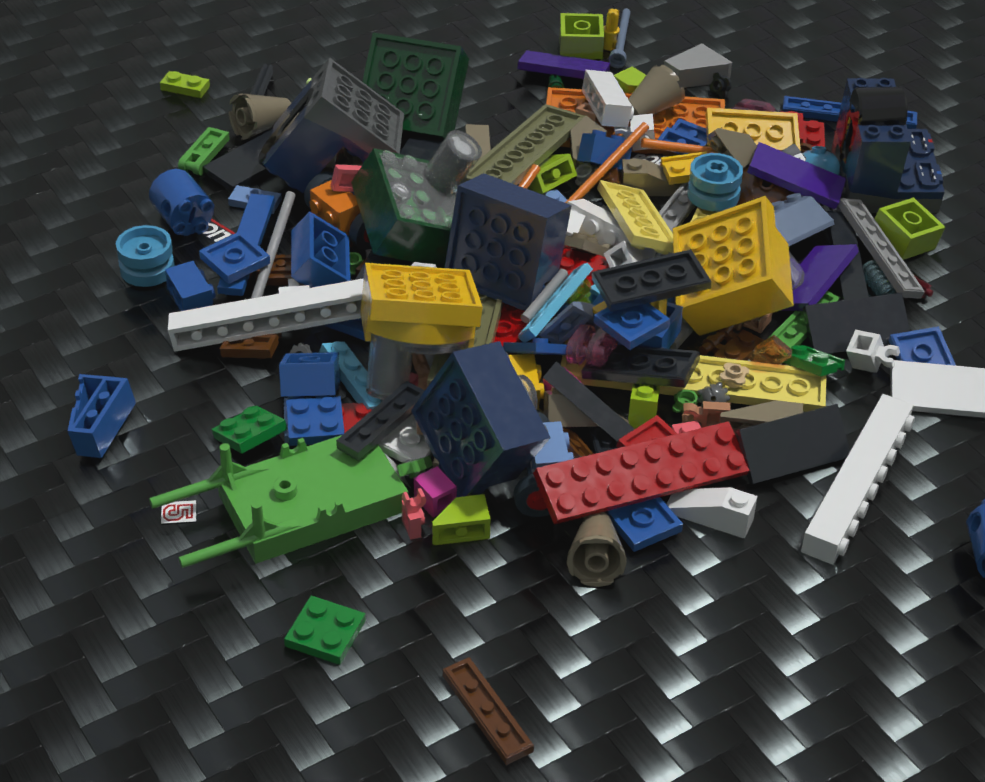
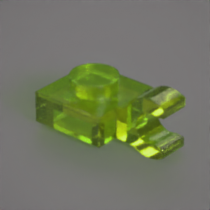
[567,278,591,304]

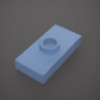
[228,185,282,214]

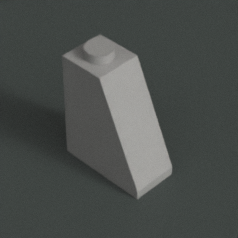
[664,44,732,88]

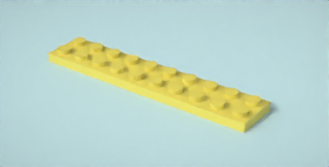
[561,340,826,412]

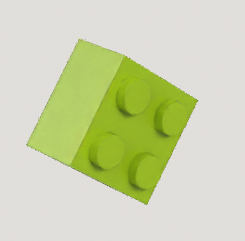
[559,13,604,60]
[875,198,945,260]

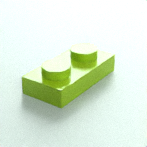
[160,71,210,98]

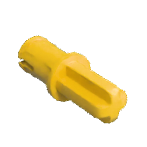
[603,9,620,51]

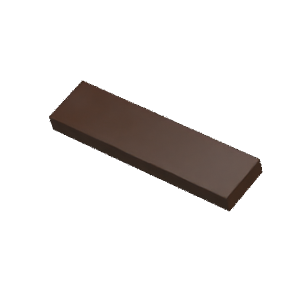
[443,657,534,765]

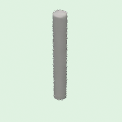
[520,269,568,323]

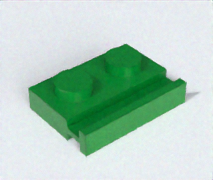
[779,345,845,377]

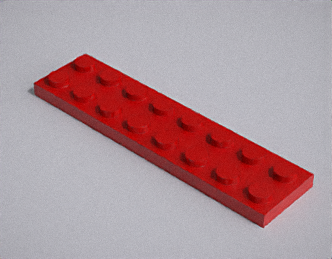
[533,421,750,524]

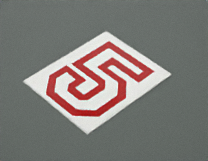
[161,500,196,524]

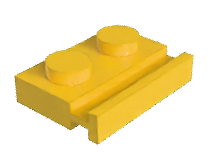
[661,152,707,185]

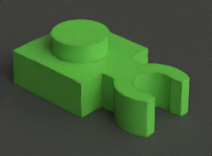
[397,455,433,479]

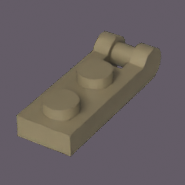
[564,232,614,257]

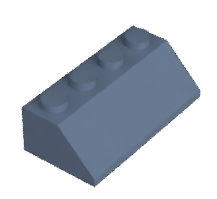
[771,193,834,246]

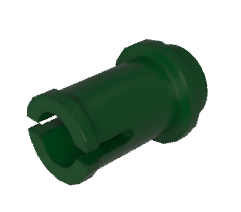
[547,74,565,90]

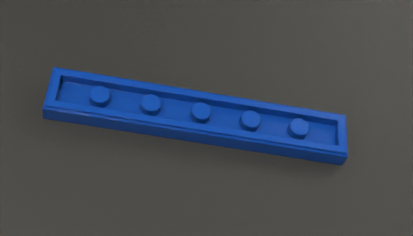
[782,96,917,129]
[217,194,275,296]

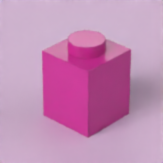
[414,467,457,518]

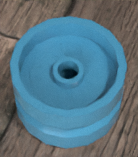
[687,153,743,211]
[116,225,175,287]

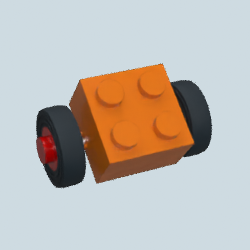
[304,172,372,251]

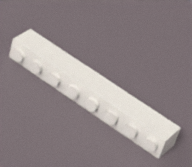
[168,278,364,352]
[801,394,915,565]

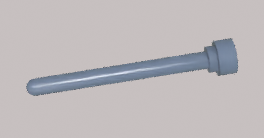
[609,8,630,68]

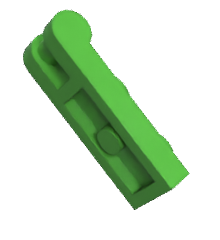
[178,127,230,176]

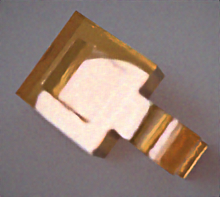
[747,335,792,365]

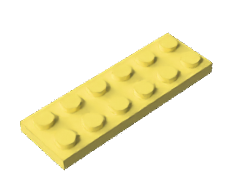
[597,180,674,254]

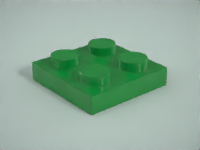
[211,406,288,453]
[284,596,366,665]

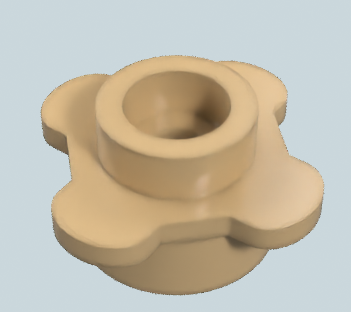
[720,363,749,388]

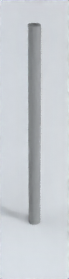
[251,191,295,299]

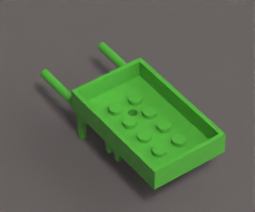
[149,435,408,568]

